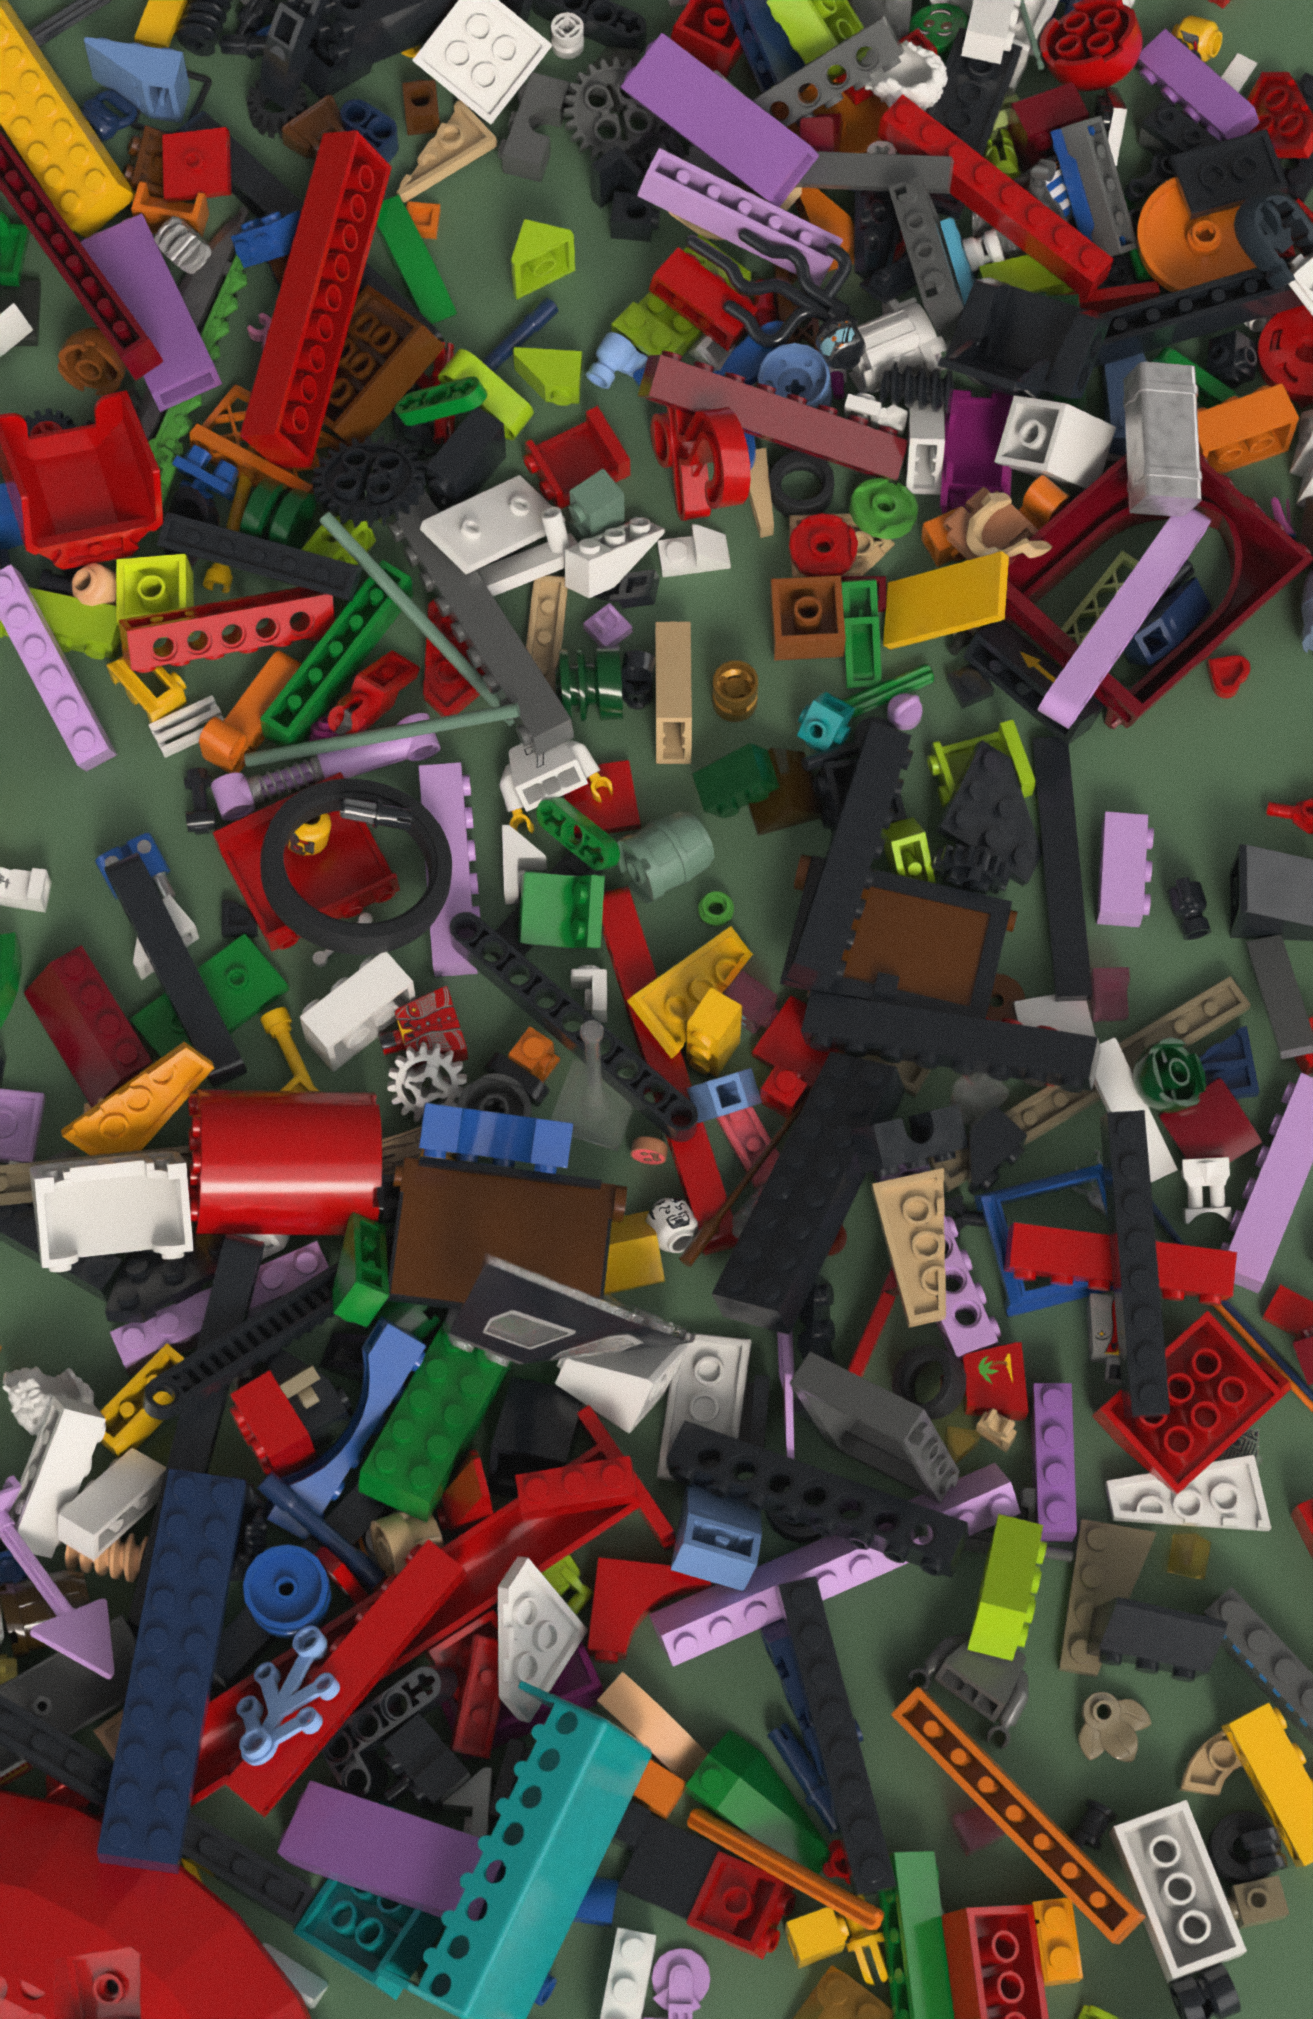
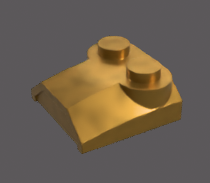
[793,1965,893,2019]

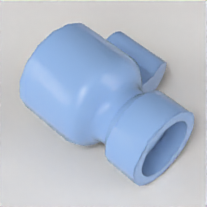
[586,332,648,389]

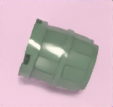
[617,811,715,904]

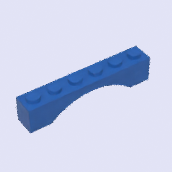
[263,1316,426,1540]

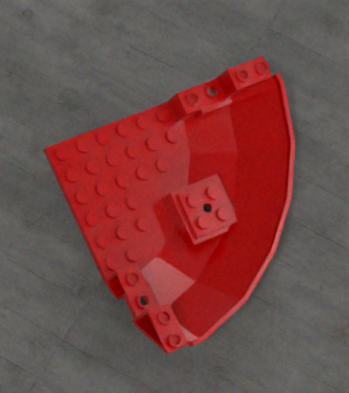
[0,1789,312,2019]

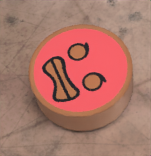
[630,1136,668,1165]

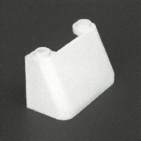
[30,1151,193,1272]

